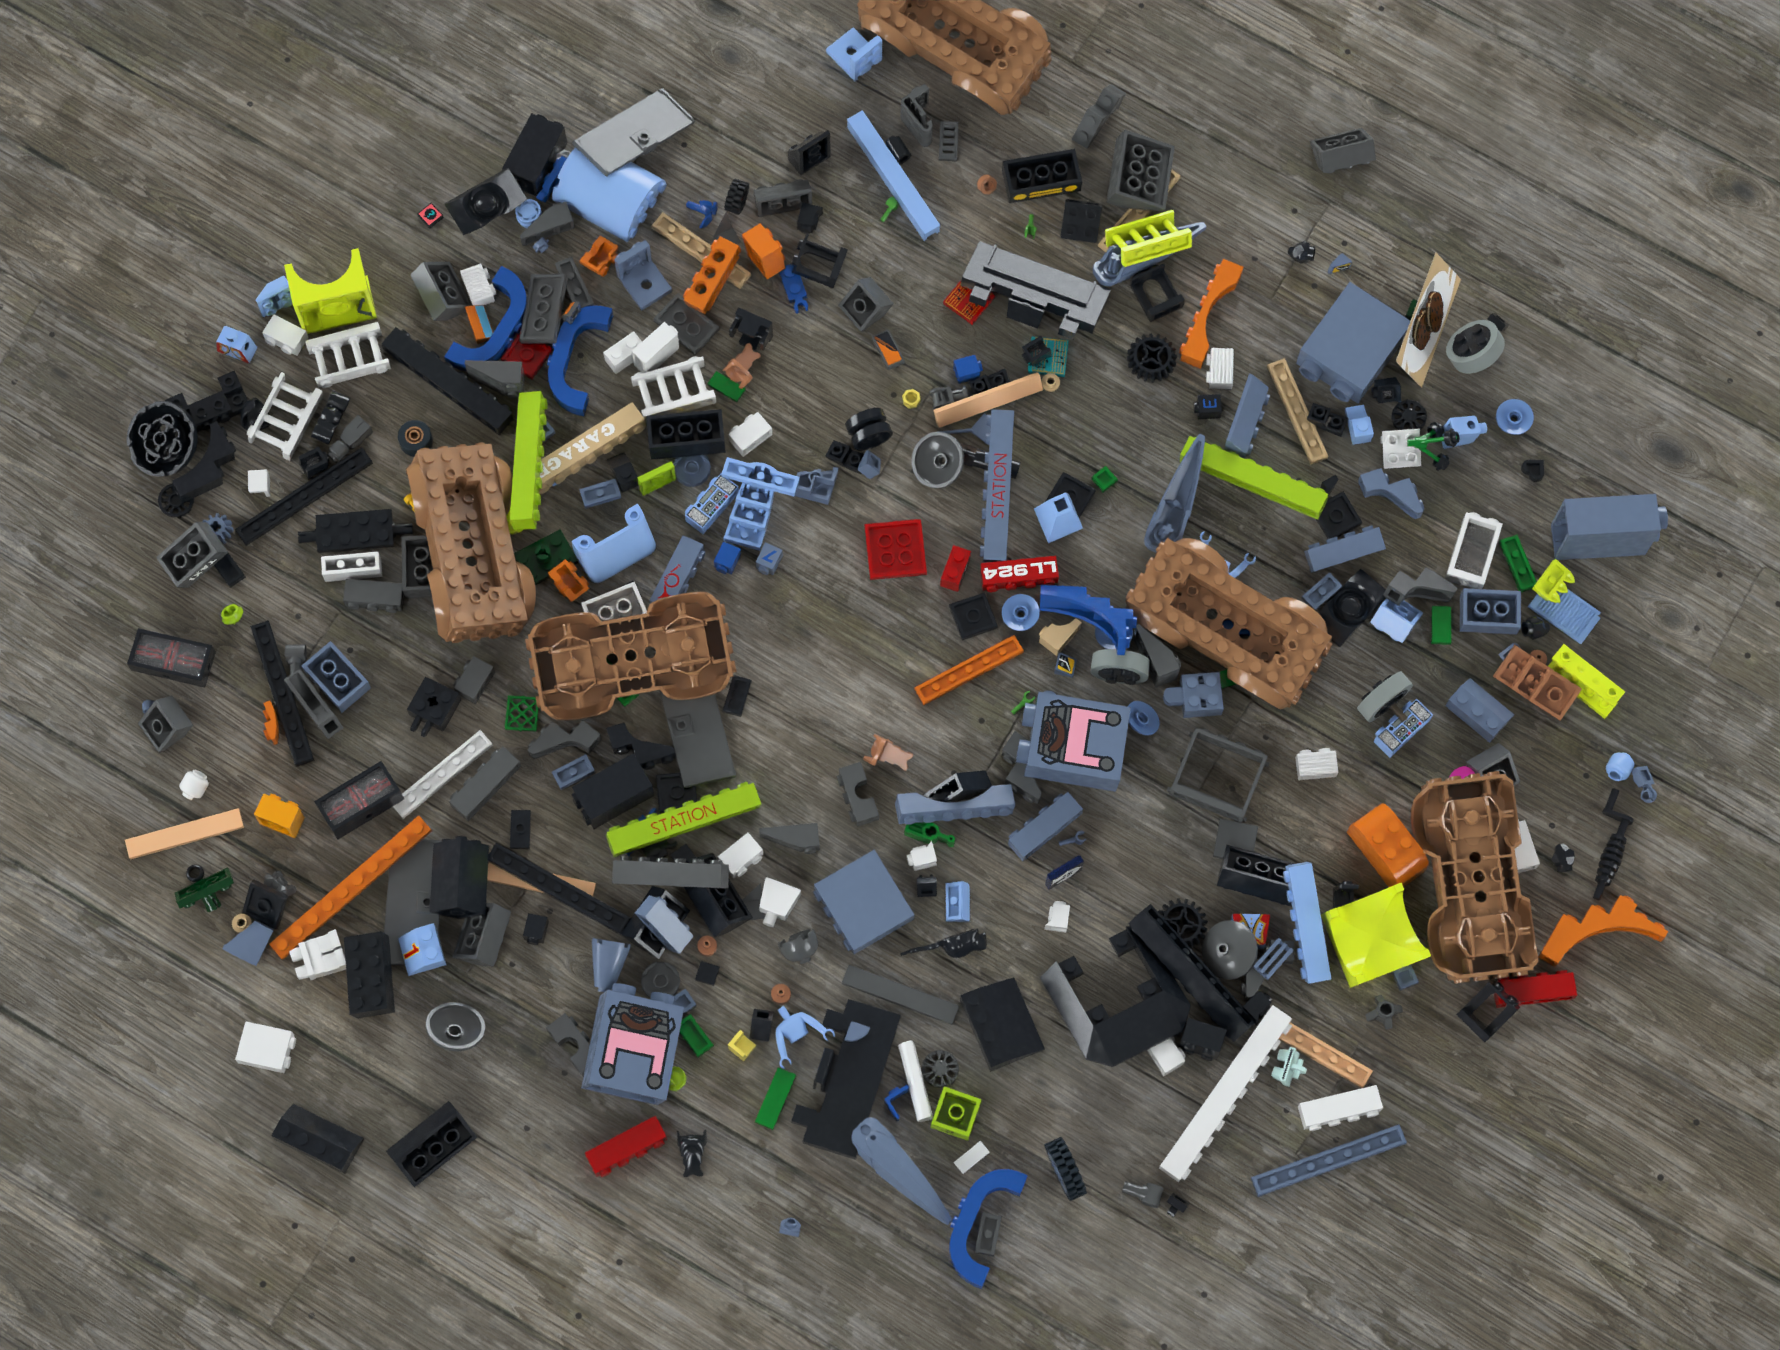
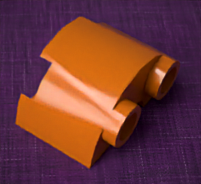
[579,235,619,277]
[548,559,590,603]

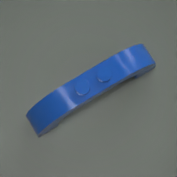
[444,266,527,371]
[547,306,613,416]
[949,1169,1028,1289]

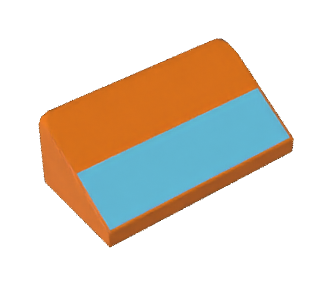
[465,305,493,344]

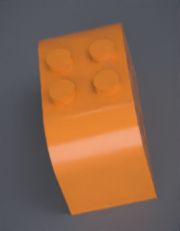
[1347,803,1429,887]

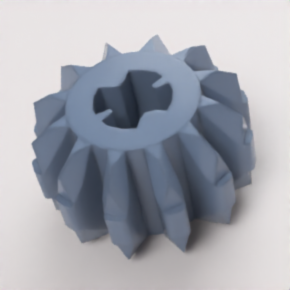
[203,513,234,544]

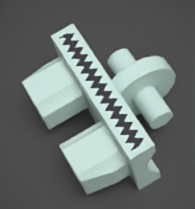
[1272,1047,1307,1087]

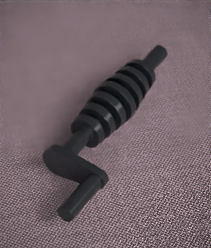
[1593,788,1634,900]

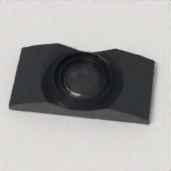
[444,167,527,235]
[1319,569,1386,647]

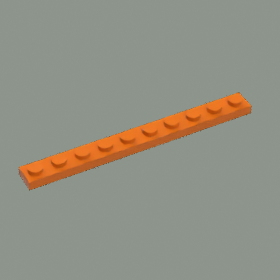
[269,815,432,960]

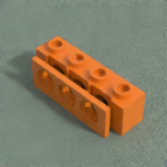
[683,236,741,314]

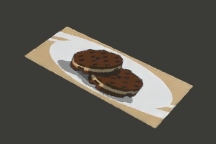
[1396,253,1461,387]

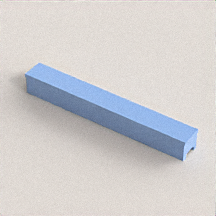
[847,110,940,241]

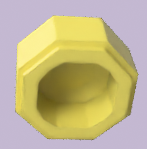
[902,389,921,409]

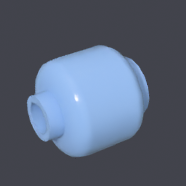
[1606,752,1634,781]

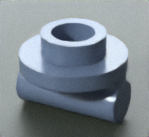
[779,1218,801,1237]

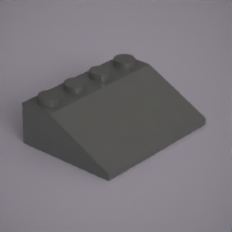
[1106,130,1175,211]

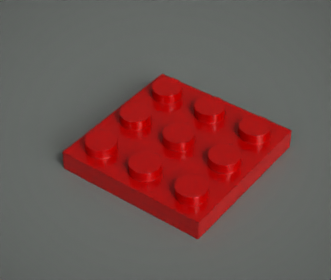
[864,519,927,580]

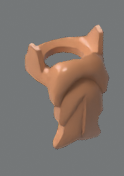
[723,343,761,389]
[863,734,913,771]

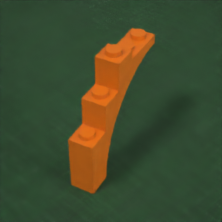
[1538,895,1668,967]

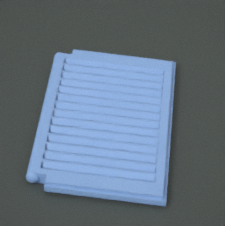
[1528,589,1601,644]

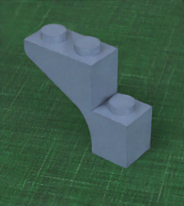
[1358,468,1424,519]

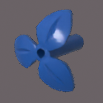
[686,200,718,229]

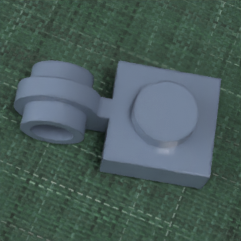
[1631,766,1657,803]

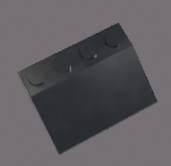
[960,977,1045,1072]

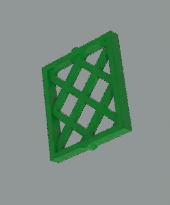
[505,695,539,732]

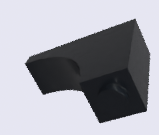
[922,770,992,802]

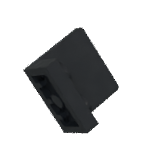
[1061,199,1102,243]

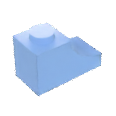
[1345,405,1374,445]

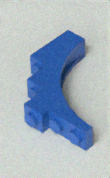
[1040,585,1137,655]

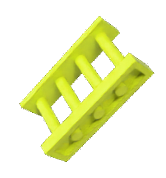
[1105,210,1192,267]
[1548,644,1625,719]

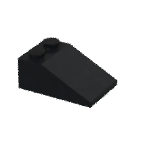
[788,130,831,176]

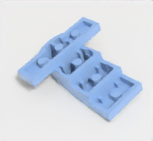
[722,457,800,551]

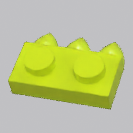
[1532,559,1575,603]

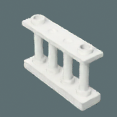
[305,322,391,388]
[631,356,716,423]
[247,372,323,461]

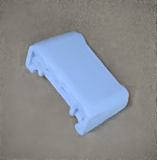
[571,504,656,583]

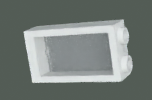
[1445,512,1503,589]

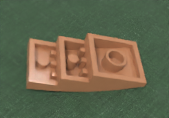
[1493,644,1582,721]

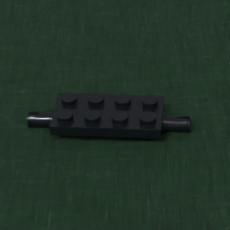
[298,509,413,553]

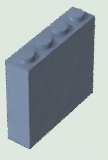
[813,850,915,954]

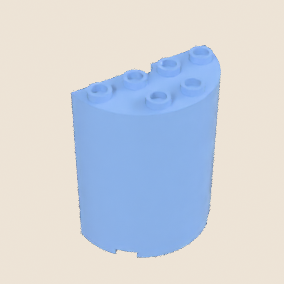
[552,147,667,243]

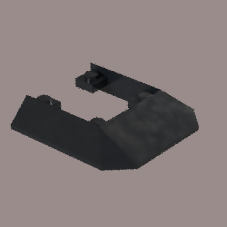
[1040,926,1191,1067]

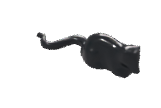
[900,928,987,958]

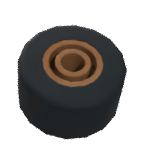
[398,420,433,457]

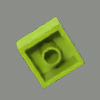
[931,1087,982,1141]

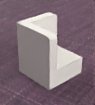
[248,469,270,497]

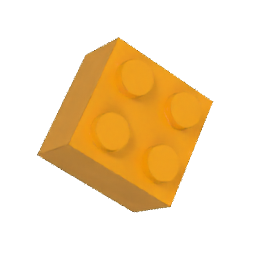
[254,793,305,838]

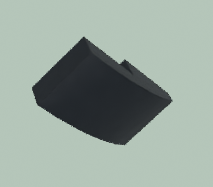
[969,369,1011,395]
[1307,403,1348,437]
[825,440,864,474]

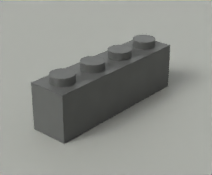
[449,747,521,821]

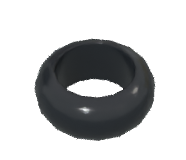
[186,864,204,882]

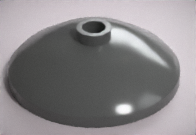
[911,432,964,488]
[1202,920,1258,980]
[425,1002,485,1051]

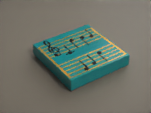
[1028,336,1069,377]

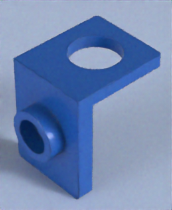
[884,1085,909,1121]

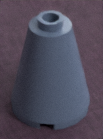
[592,938,631,992]

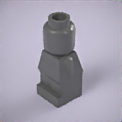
[327,415,373,462]

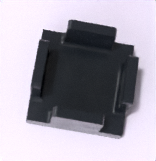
[729,307,773,351]

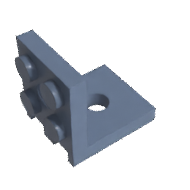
[614,240,672,311]

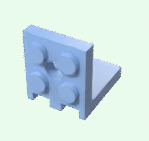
[826,27,882,81]

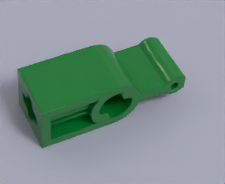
[904,822,956,847]

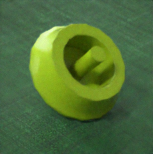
[221,604,243,625]
[669,1066,686,1091]

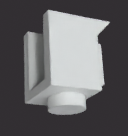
[907,840,937,871]
[1044,901,1070,933]

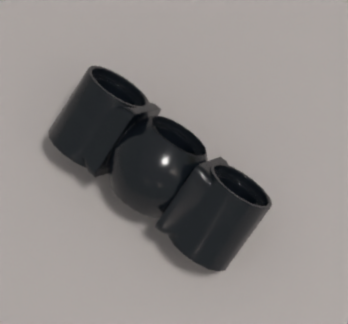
[311,390,350,445]

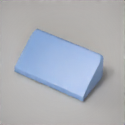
[946,881,970,922]

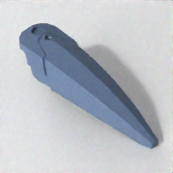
[1093,222,1207,286]
[1144,434,1205,553]
[851,1117,953,1225]

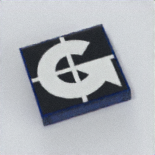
[1045,855,1084,890]

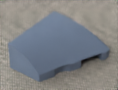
[795,467,839,505]
[222,920,274,966]

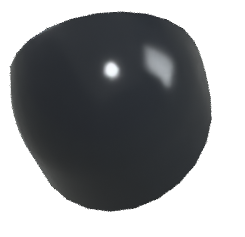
[240,397,271,430]

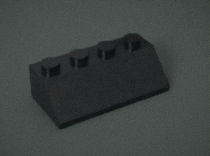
[1217,845,1295,907]
[684,853,753,937]
[386,1101,477,1188]
[271,1104,364,1174]

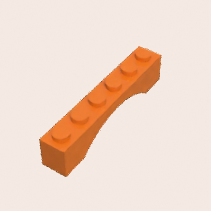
[1179,259,1243,369]

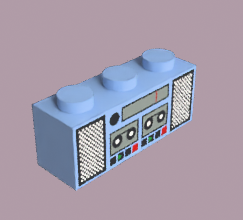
[685,474,739,534]
[1374,699,1433,758]

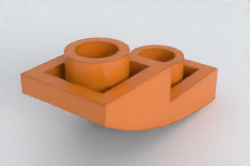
[263,700,279,745]

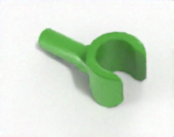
[880,196,898,222]
[1024,214,1037,239]
[1011,691,1035,714]

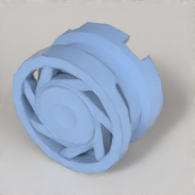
[515,199,542,228]

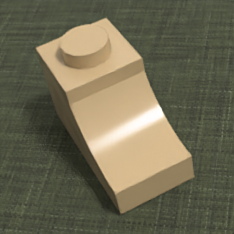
[1039,618,1082,656]

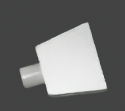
[759,877,801,927]

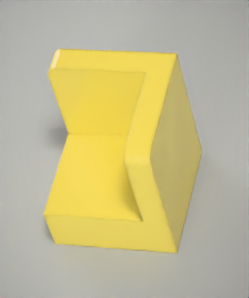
[728,1030,756,1061]

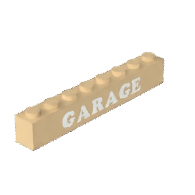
[539,402,646,494]

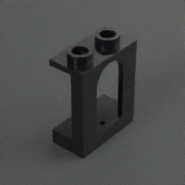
[791,234,848,288]
[1130,263,1185,323]
[1456,979,1521,1043]

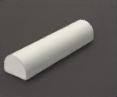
[898,1040,933,1122]

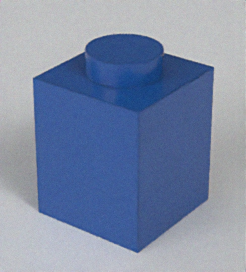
[953,355,983,384]
[714,542,741,575]

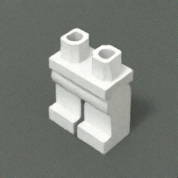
[289,929,346,980]

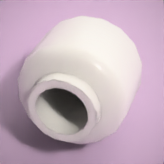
[179,770,209,800]

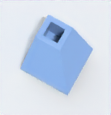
[256,276,293,317]
[1034,492,1083,543]

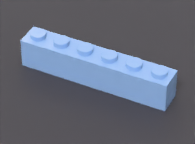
[1283,862,1331,984]

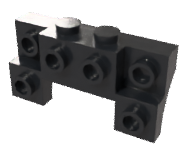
[165,370,248,432]

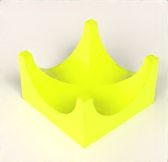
[284,248,377,334]
[1321,883,1431,988]

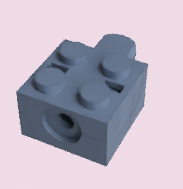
[1163,672,1224,718]

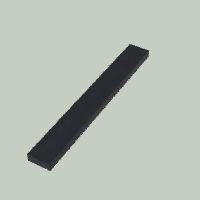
[235,447,373,546]
[250,620,315,767]
[488,843,631,935]

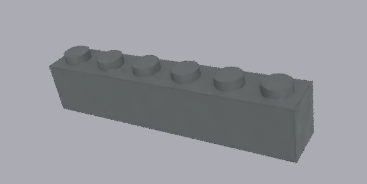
[612,856,729,888]

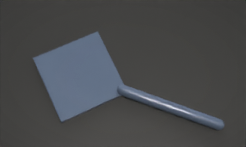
[937,413,990,443]

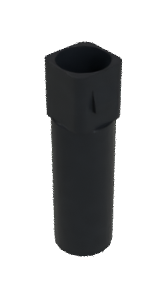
[961,443,1021,479]

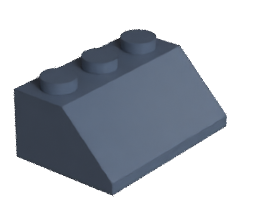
[1446,678,1514,743]

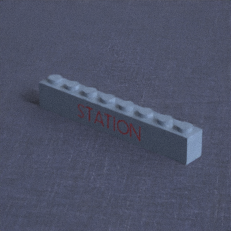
[980,409,1014,562]

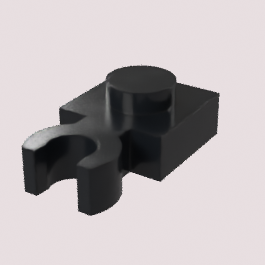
[641,839,678,862]

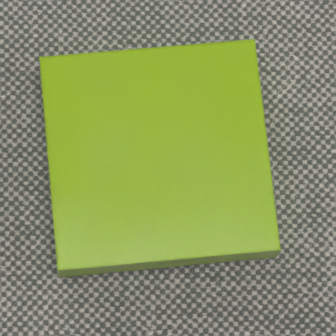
[637,461,676,496]

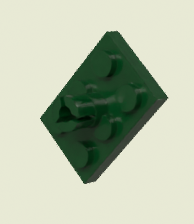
[514,529,579,585]
[175,867,234,912]

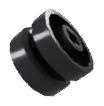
[845,407,893,451]

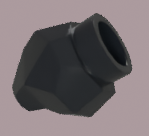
[1288,241,1315,264]
[1521,616,1550,640]
[1551,843,1575,872]

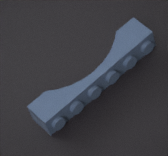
[895,784,1015,825]

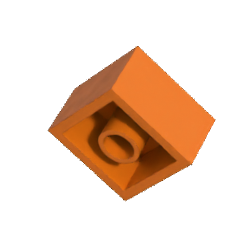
[742,223,786,280]

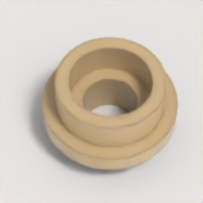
[1041,373,1060,392]
[232,914,252,933]

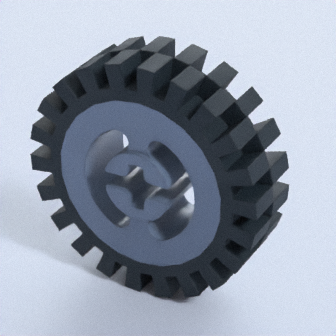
[1044,1137,1087,1201]

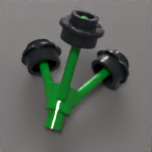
[1407,422,1460,471]

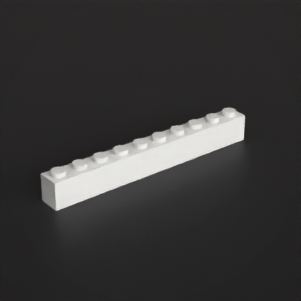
[1159,1005,1292,1182]

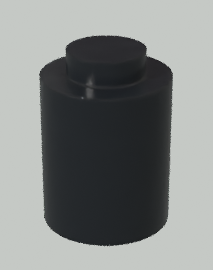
[886,136,912,165]

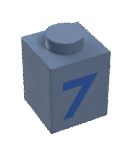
[755,542,783,575]

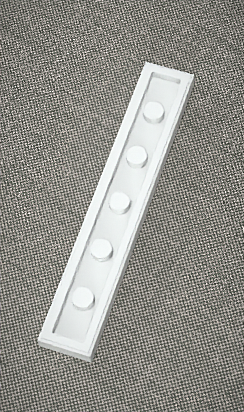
[393,730,493,819]

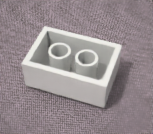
[581,582,647,621]

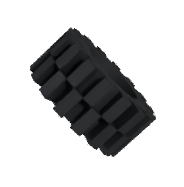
[724,179,750,215]

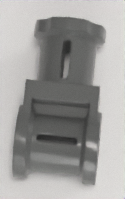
[929,385,968,410]

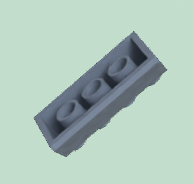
[1224,374,1270,459]

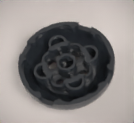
[127,401,198,477]

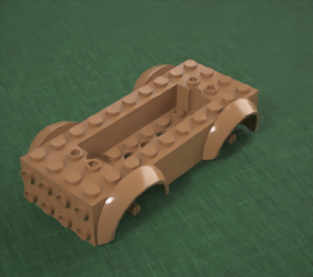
[857,0,1052,115]
[406,442,536,643]
[1125,538,1333,710]
[525,592,737,721]
[1411,771,1539,984]

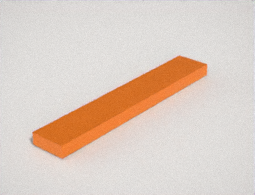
[914,635,1024,705]

